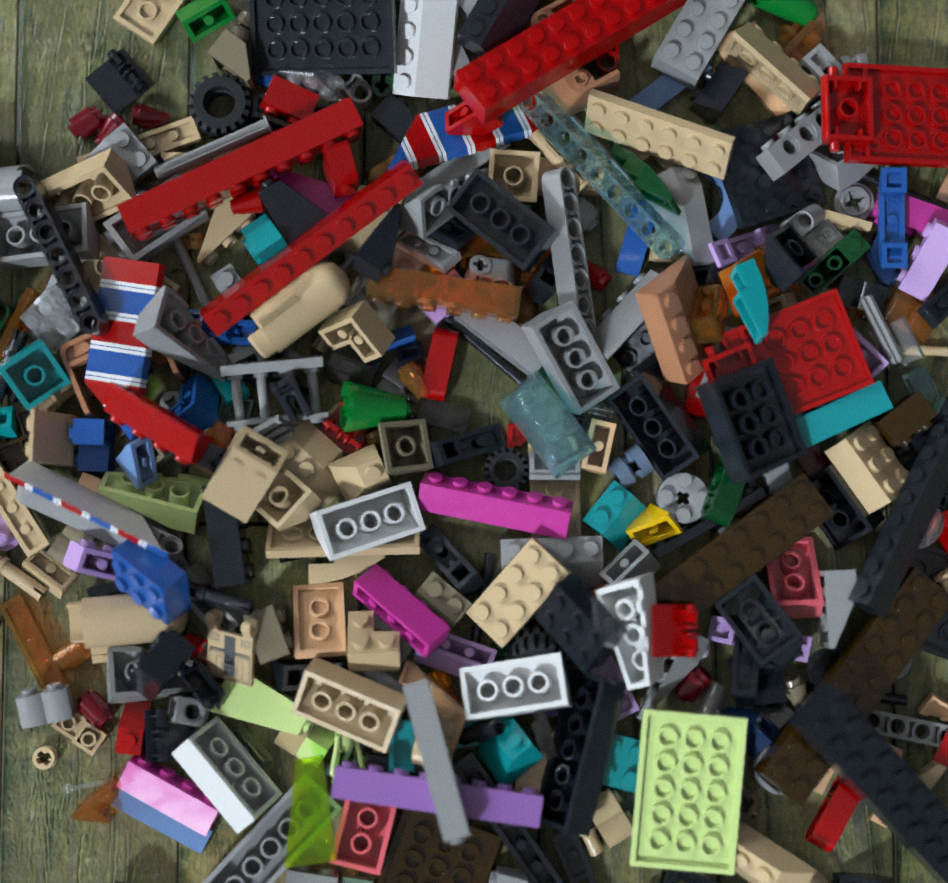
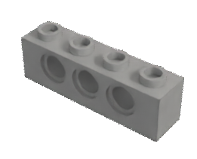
[756,99,822,181]

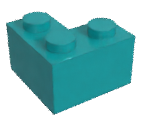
[240,214,287,266]

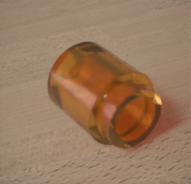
[53,640,91,672]

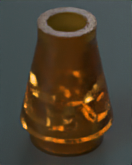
[397,361,430,400]

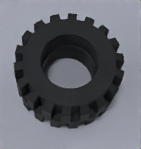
[188,72,254,140]
[508,624,572,677]

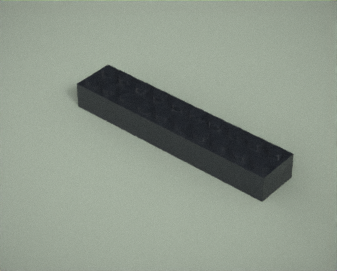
[788,682,948,883]

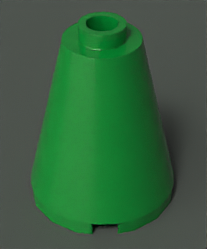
[748,0,819,27]
[340,381,411,432]

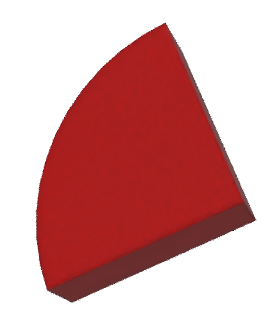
[507,424,533,448]

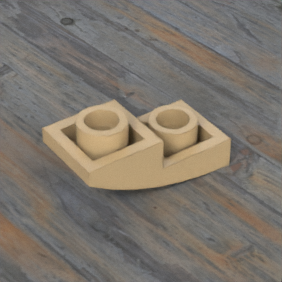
[51,709,107,756]

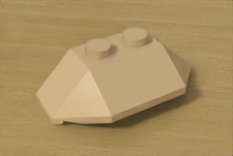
[270,419,343,506]
[734,820,816,883]

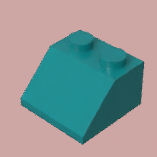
[581,480,646,552]
[477,716,544,785]

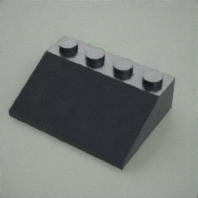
[695,357,808,484]

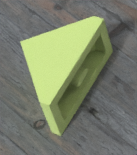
[295,723,335,769]

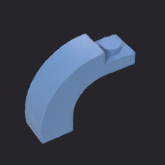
[700,172,738,242]

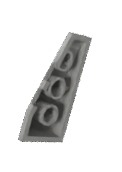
[809,143,875,192]
[643,167,715,265]
[400,168,489,240]
[133,286,231,382]
[634,635,711,720]
[106,646,213,704]

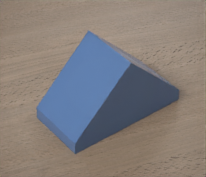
[115,437,159,490]

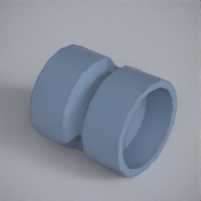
[607,444,654,489]

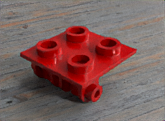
[320,400,369,455]
[652,604,700,657]

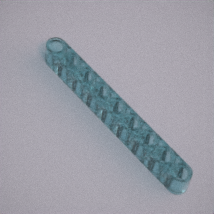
[519,90,684,259]

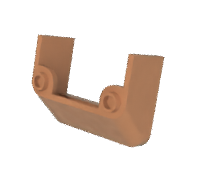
[522,0,620,121]
[60,334,187,419]

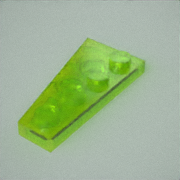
[285,754,337,868]

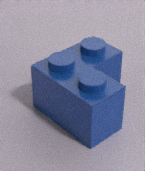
[169,372,219,431]
[69,418,115,473]

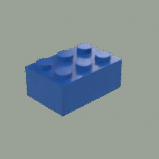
[111,539,191,625]

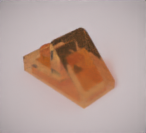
[71,776,119,823]

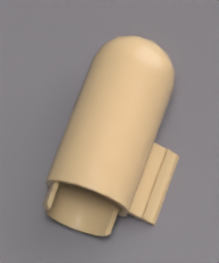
[248,261,351,359]
[66,594,188,664]

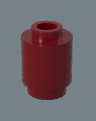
[68,105,105,140]
[675,665,713,703]
[77,690,115,728]

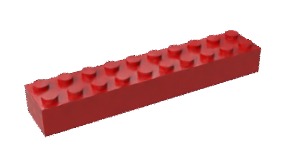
[454,0,686,125]
[116,97,364,242]

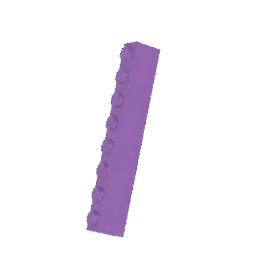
[331,761,543,828]

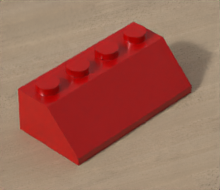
[104,382,214,466]

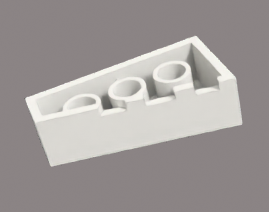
[595,572,664,690]

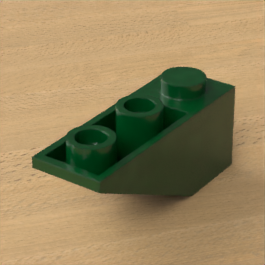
[798,229,871,297]

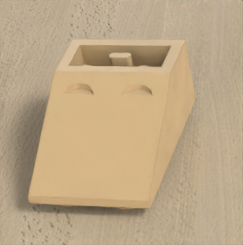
[25,409,81,467]
[201,426,289,523]

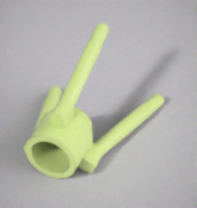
[330,732,366,784]

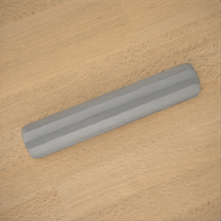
[859,294,903,365]

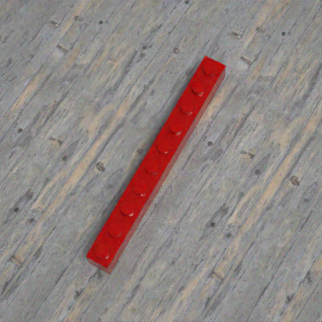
[199,159,423,337]

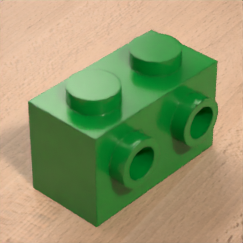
[175,0,236,43]

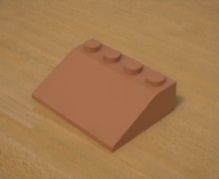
[635,255,716,385]

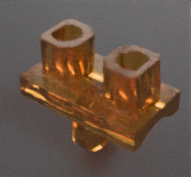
[778,20,823,63]

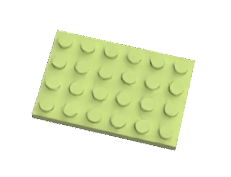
[629,708,748,875]

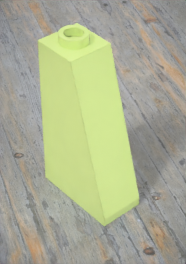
[207,674,314,735]

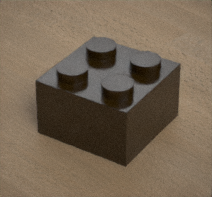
[871,390,938,449]

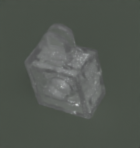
[19,283,94,355]

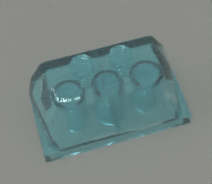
[499,370,597,479]

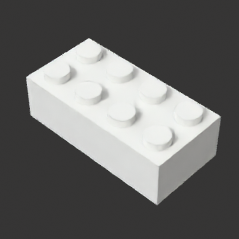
[172,715,283,834]

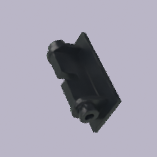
[179,656,225,710]

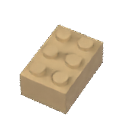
[825,420,909,514]

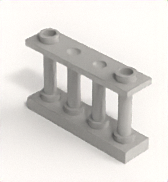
[220,355,329,431]

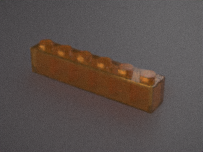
[366,268,522,324]

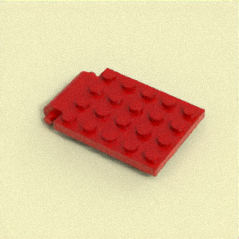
[820,62,948,168]
[701,288,874,415]

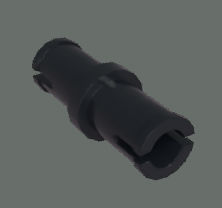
[459,719,505,746]

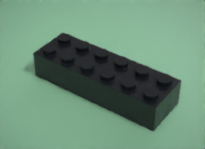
[539,668,626,836]

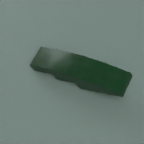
[610,143,682,216]

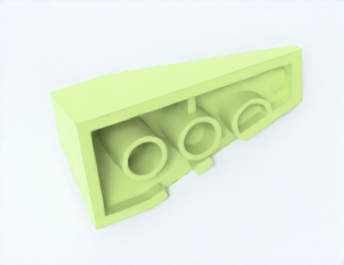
[97,472,210,535]

